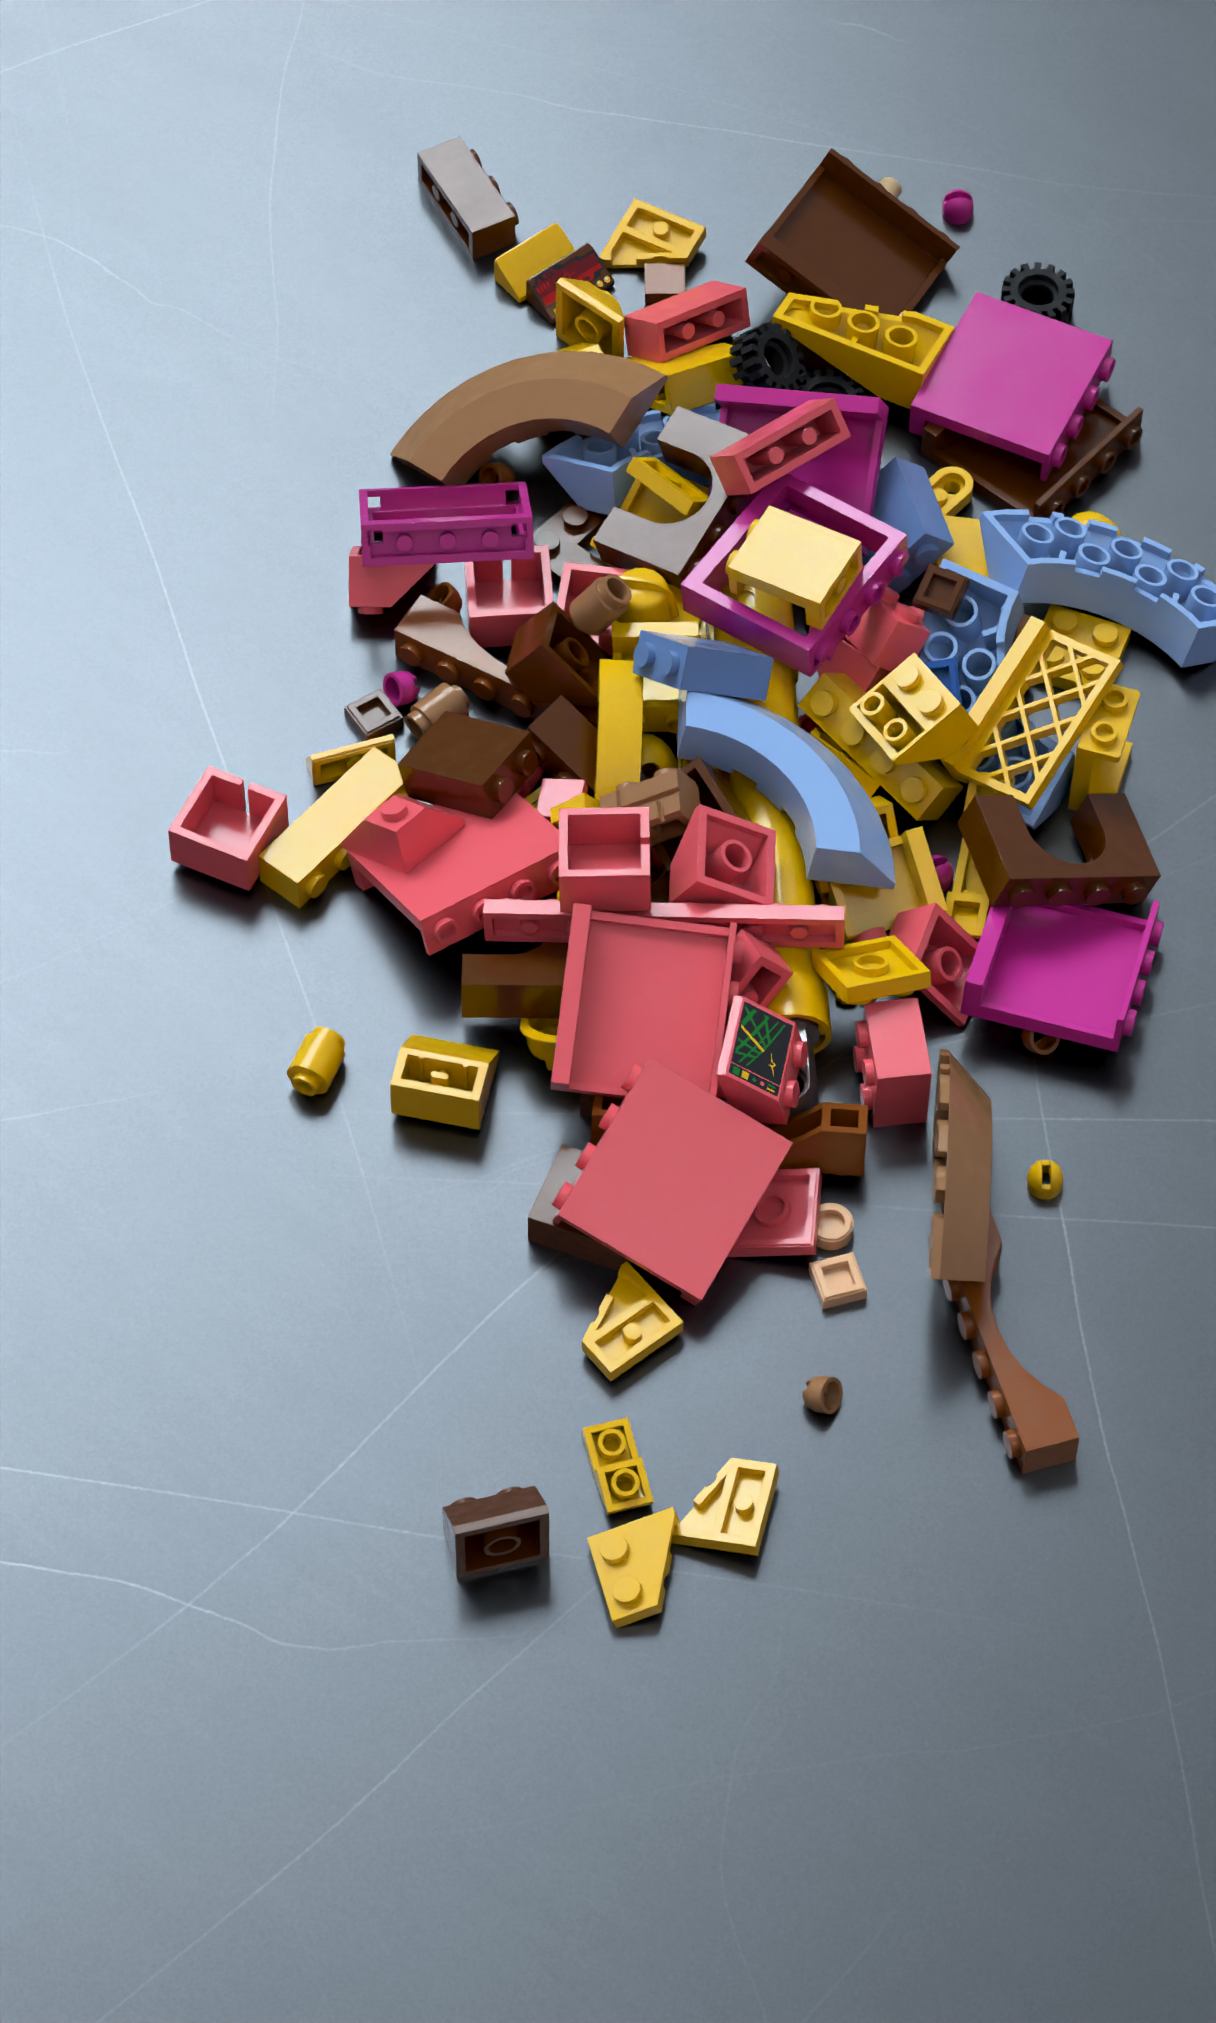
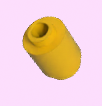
[287,1027,346,1096]

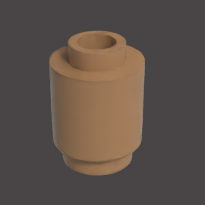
[570,574,632,636]
[405,682,470,740]

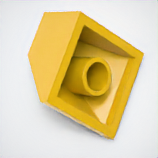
[556,277,624,358]

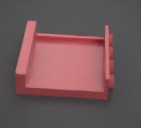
[346,792,559,956]
[551,903,744,1099]
[552,1057,793,1306]

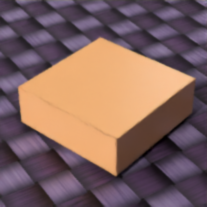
[809,1252,867,1309]

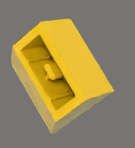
[848,653,980,765]
[390,1034,500,1130]

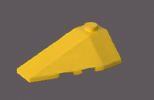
[772,292,955,409]

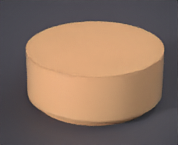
[817,1203,854,1250]

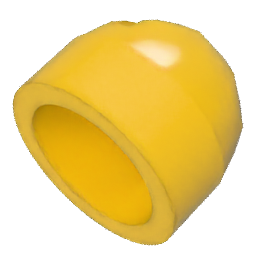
[1026,1160,1064,1200]

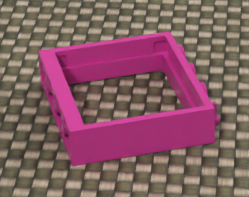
[681,474,910,677]
[359,481,534,567]

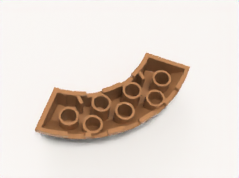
[390,351,668,486]
[928,1049,992,1282]

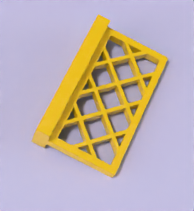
[940,616,1124,810]

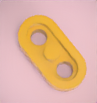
[929,466,973,516]

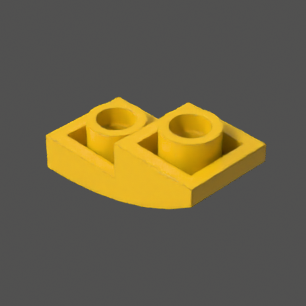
[581,1417,654,1515]

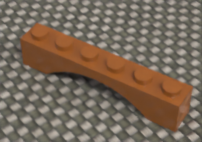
[394,595,598,729]
[591,1095,868,1176]
[928,1210,1080,1474]

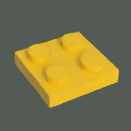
[1039,604,1131,697]
[812,935,931,1005]

